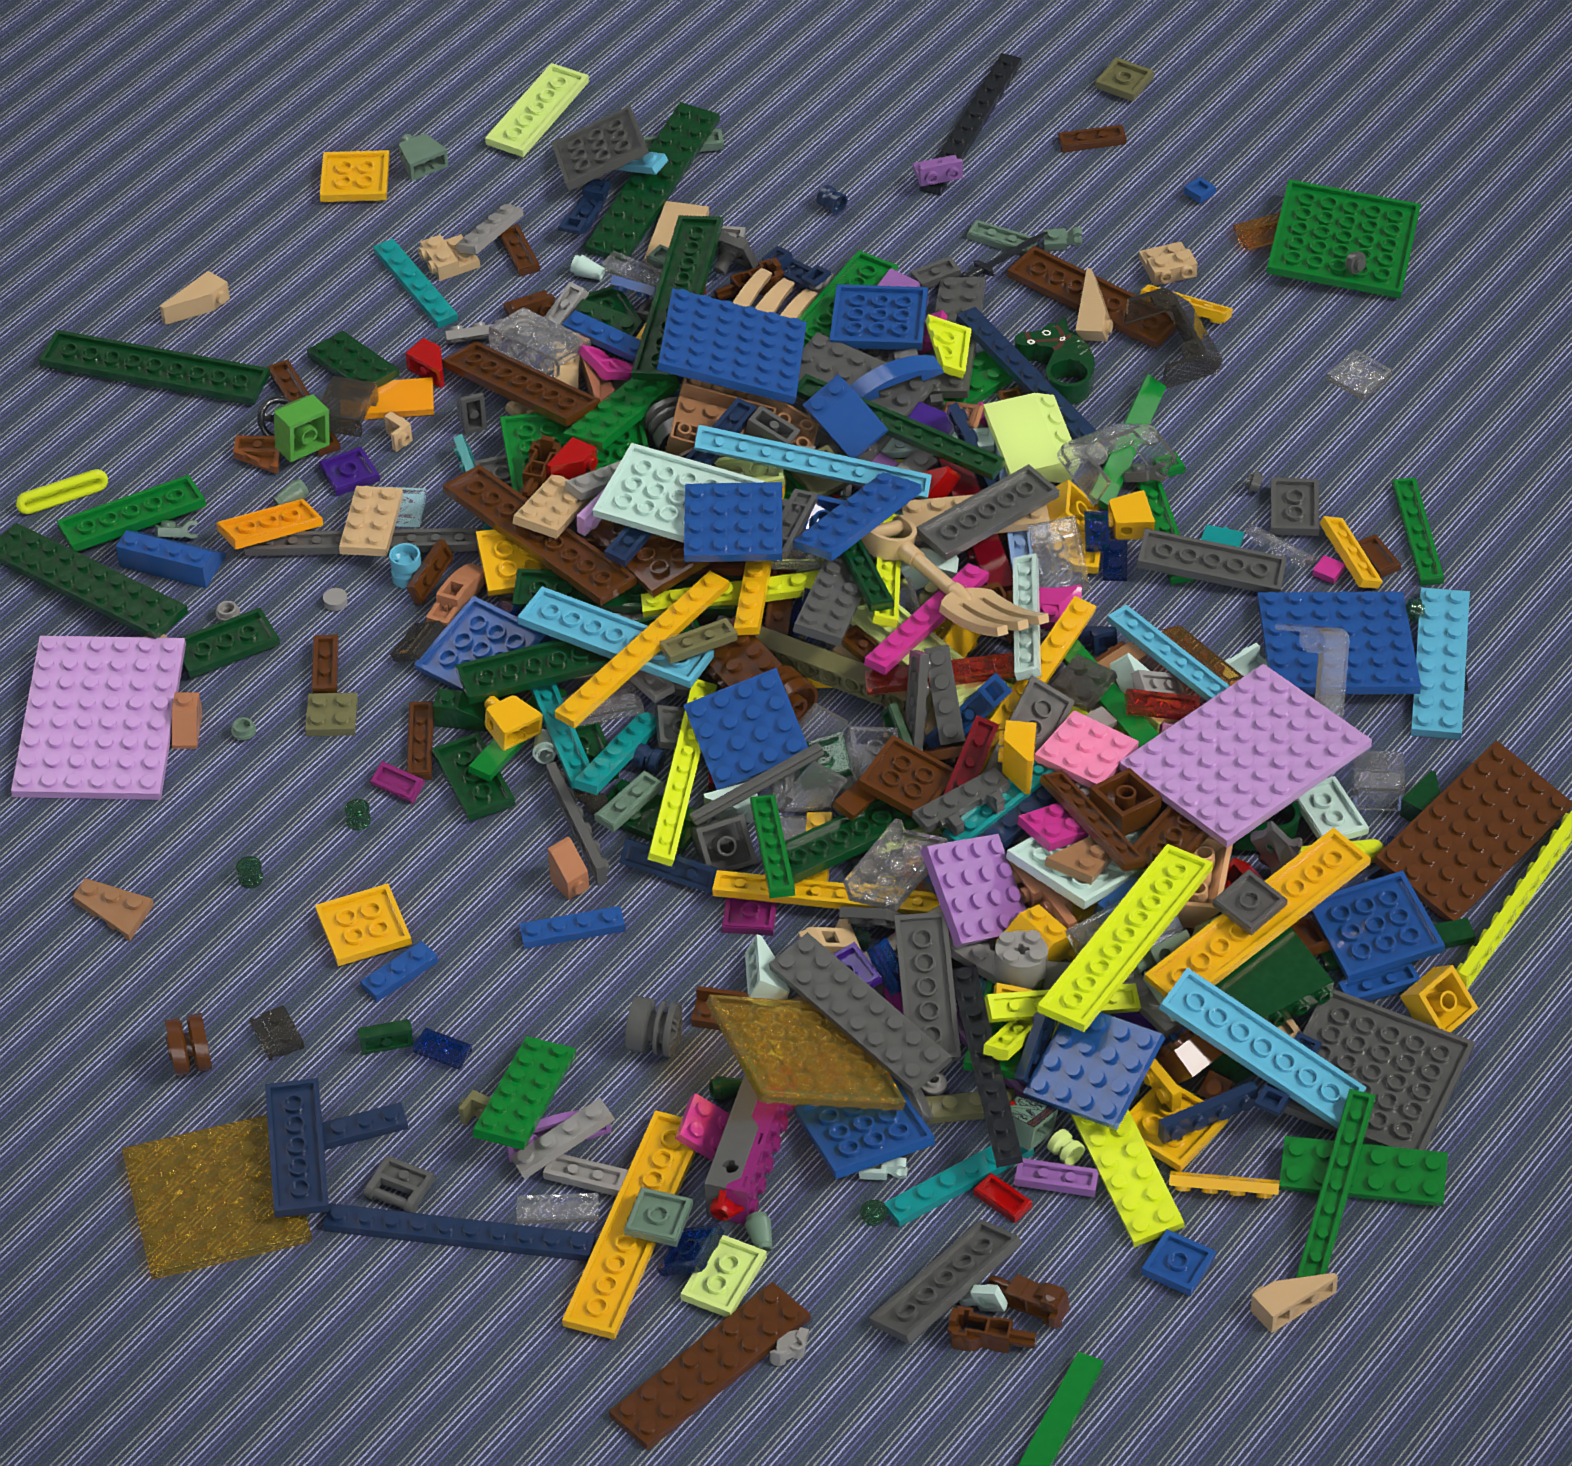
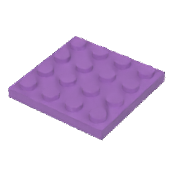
[920,834,1026,947]

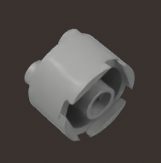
[993,930,1048,989]

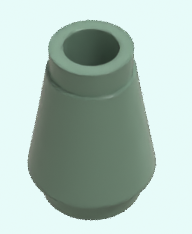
[273,478,309,506]
[744,1211,773,1253]

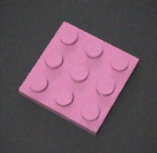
[1034,710,1139,788]

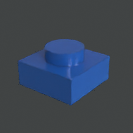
[1184,177,1216,204]

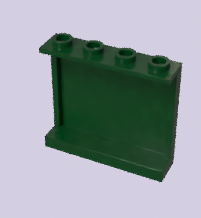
[1215,927,1334,1027]

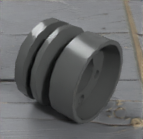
[643,397,678,452]
[625,996,683,1058]

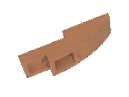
[426,563,485,629]
[1008,860,1077,940]

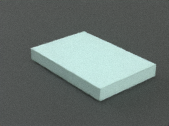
[1294,776,1369,839]

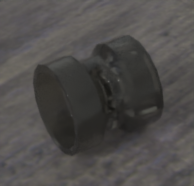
[574,789,609,815]

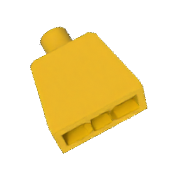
[1096,490,1155,540]
[484,696,543,751]

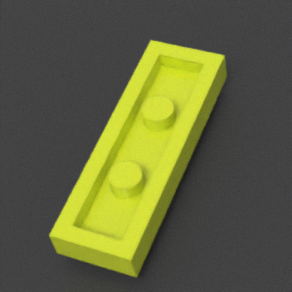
[983,1020,1033,1060]

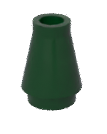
[709,1076,743,1102]

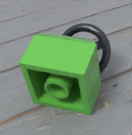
[257,394,330,462]

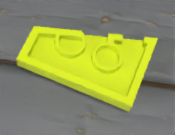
[925,314,971,378]

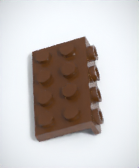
[706,616,785,690]

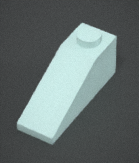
[745,934,790,1010]

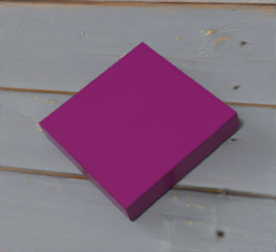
[722,897,778,936]

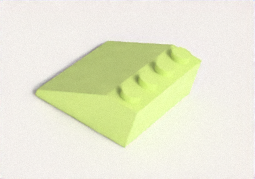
[983,393,1082,483]

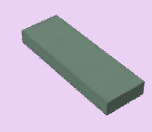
[967,220,1037,256]
[594,771,664,832]

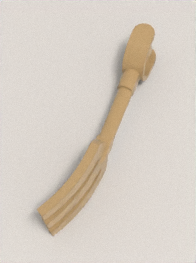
[733,268,817,319]
[861,515,1049,637]

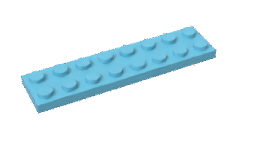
[517,587,714,688]
[1411,587,1470,740]
[1158,967,1367,1129]

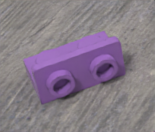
[913,155,963,187]

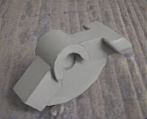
[770,1327,809,1366]

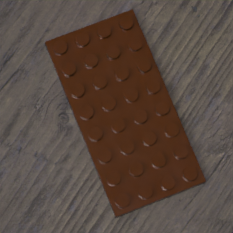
[1373,740,1572,922]

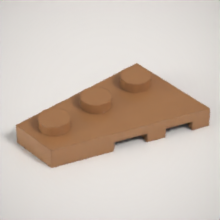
[1045,836,1112,885]
[73,878,154,941]

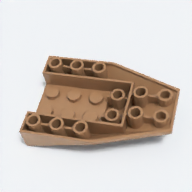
[665,377,818,458]

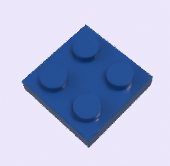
[1141,1229,1216,1297]

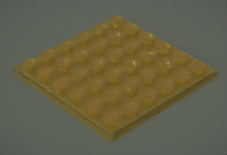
[706,994,906,1110]
[122,1115,312,1280]

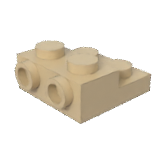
[418,234,480,281]
[1139,242,1197,286]

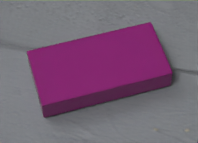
[370,761,426,804]

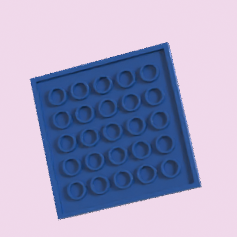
[657,288,807,405]
[1257,591,1421,695]

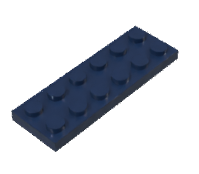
[265,1078,330,1218]

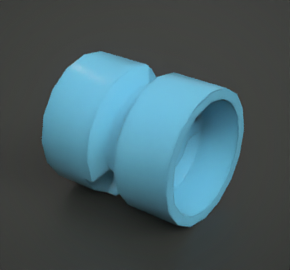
[389,543,421,589]

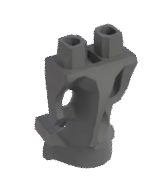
[1250,821,1303,881]

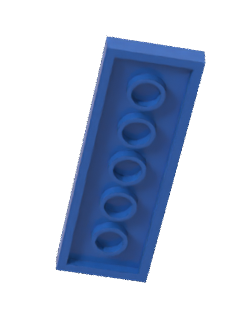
[793,472,922,561]

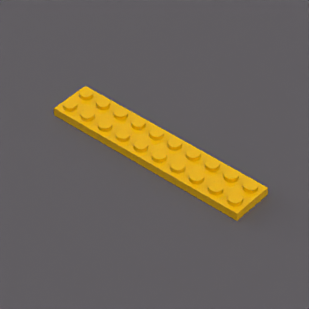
[1145,827,1371,998]
[562,1110,696,1340]

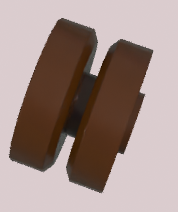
[779,665,818,724]
[165,1013,212,1077]

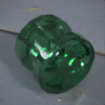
[345,799,371,831]
[236,856,264,888]

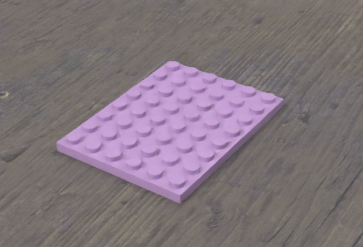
[11,636,186,800]
[1119,664,1372,848]

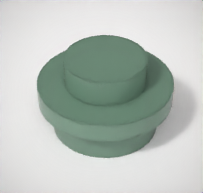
[231,717,256,740]

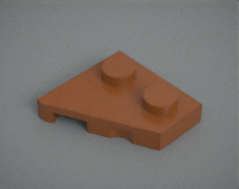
[233,435,281,474]

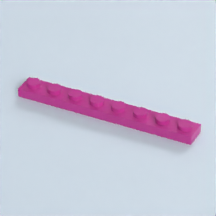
[864,563,989,675]

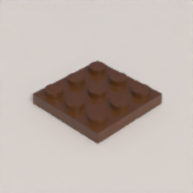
[857,735,954,817]

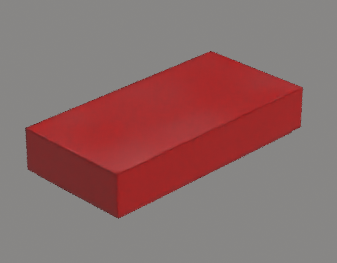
[973,1173,1032,1223]

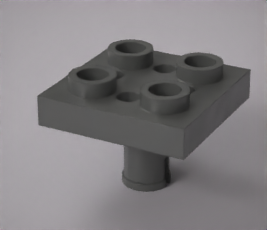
[713,229,758,275]

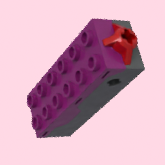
[705,1059,796,1225]

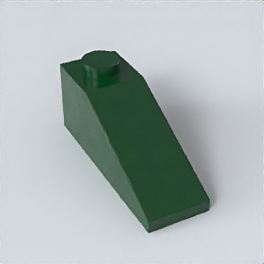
[433,688,489,732]

